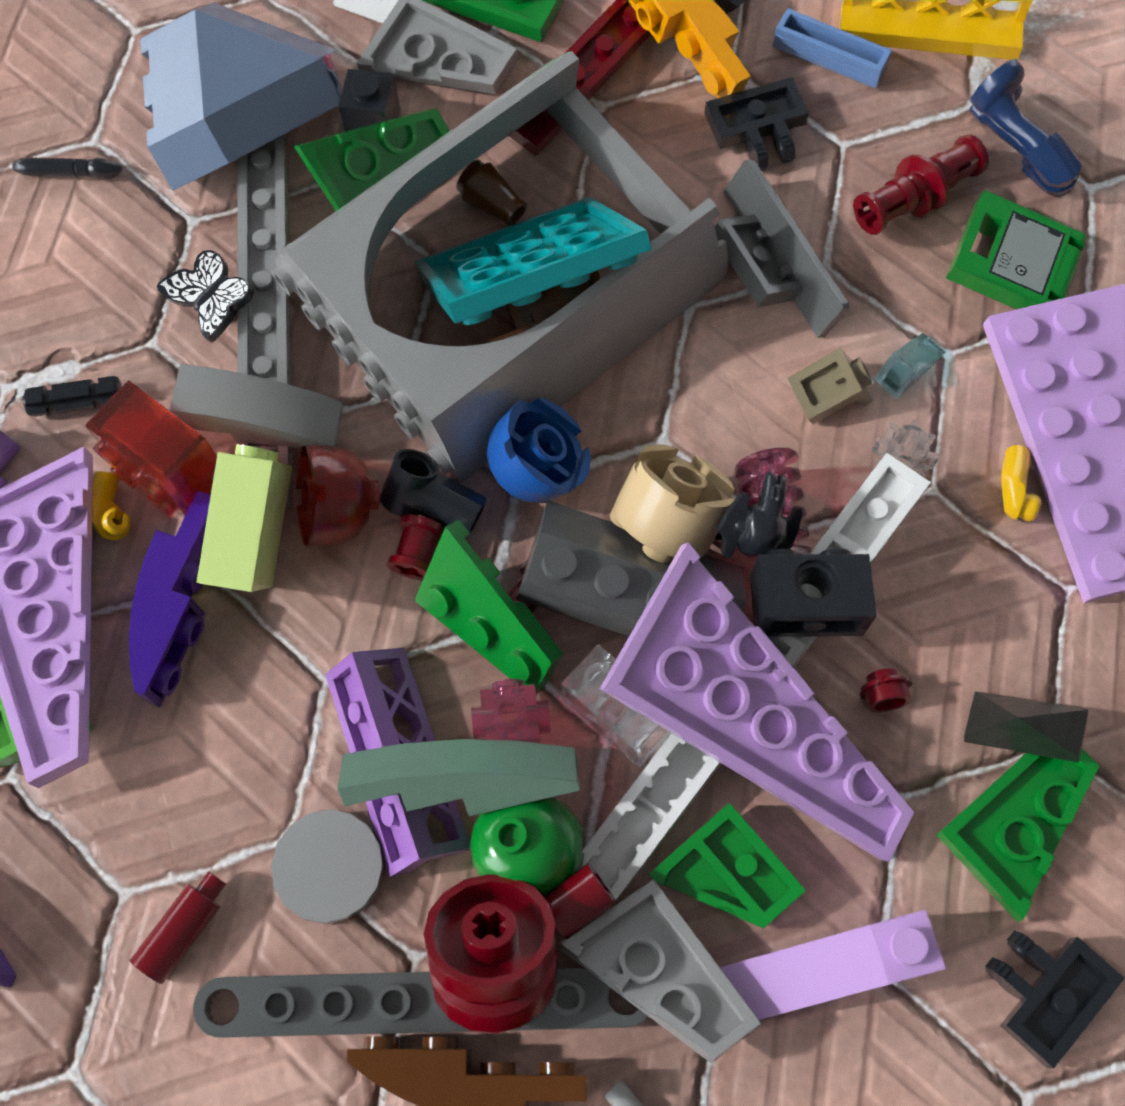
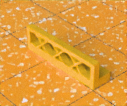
[839,0,1033,60]

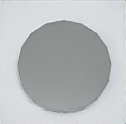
[271,809,385,925]

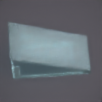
[874,333,946,399]

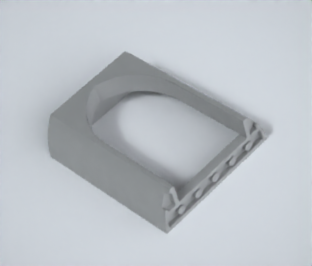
[271,51,728,484]

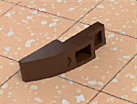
[346,1036,587,1106]

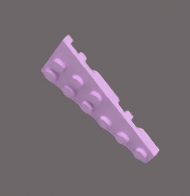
[983,284,1125,603]

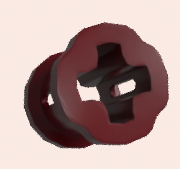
[387,514,444,580]

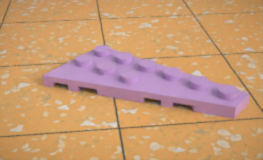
[0,447,93,788]
[600,542,914,862]

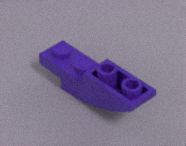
[129,491,211,708]

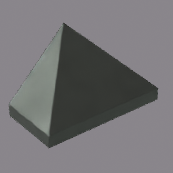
[964,691,1088,763]

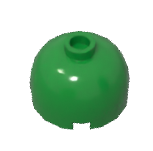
[470,797,584,897]

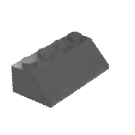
[516,500,746,636]

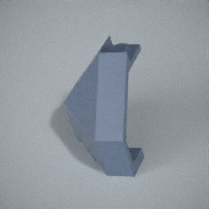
[140,2,341,191]

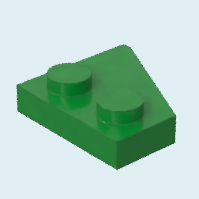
[648,803,806,929]

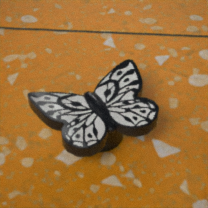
[157,250,254,343]

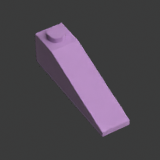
[720,910,946,1020]

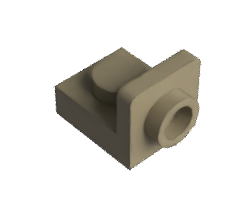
[788,348,874,424]

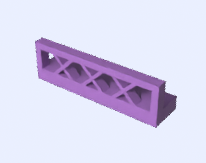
[325,648,470,878]

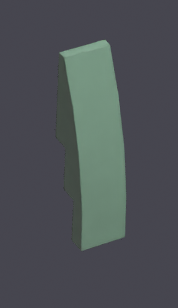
[337,739,580,816]

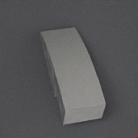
[169,364,343,452]

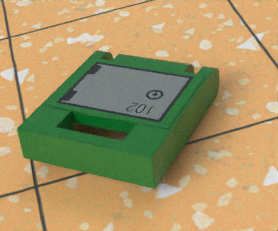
[946,190,1087,309]

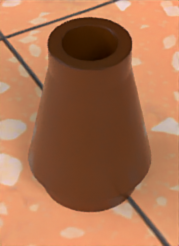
[456,159,527,226]

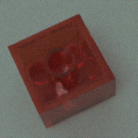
[84,380,217,518]

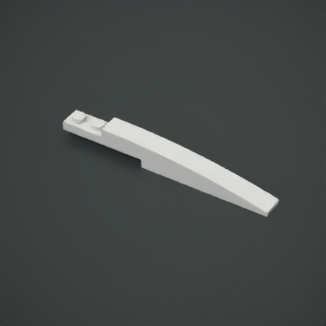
[582,452,931,912]

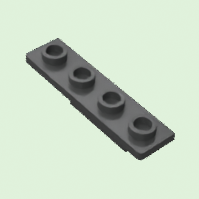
[714,160,849,338]

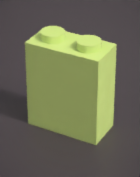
[196,444,292,592]

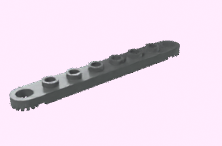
[193,968,648,1038]

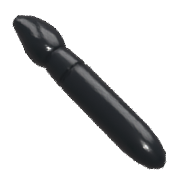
[12,157,123,179]

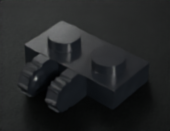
[704,77,809,170]
[985,930,1125,1069]

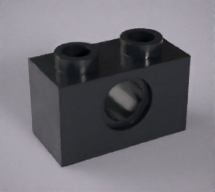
[750,548,877,637]

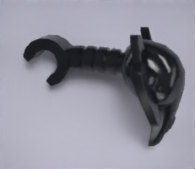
[714,471,803,558]

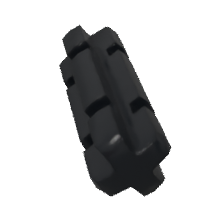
[22,376,124,417]

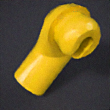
[1001,445,1041,522]
[92,471,131,541]

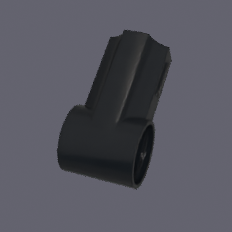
[379,449,487,538]

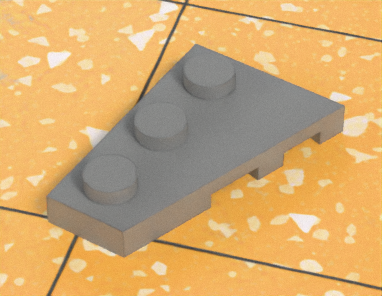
[356,0,519,94]
[560,879,761,1064]

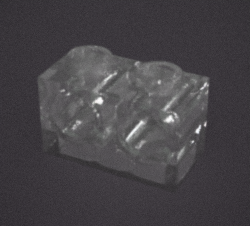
[561,644,671,771]

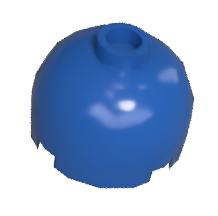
[486,398,591,503]

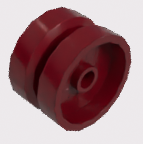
[423,874,558,1034]

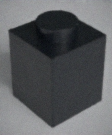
[338,69,401,132]

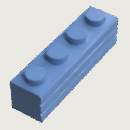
[773,8,892,89]

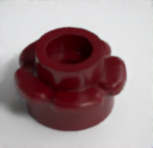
[860,668,913,713]

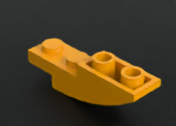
[628,0,751,98]

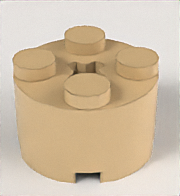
[609,444,735,563]

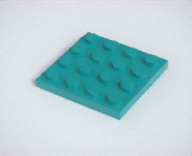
[414,197,652,325]

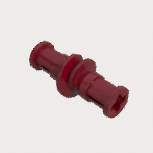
[853,134,989,235]

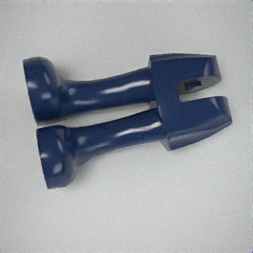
[969,59,1082,197]

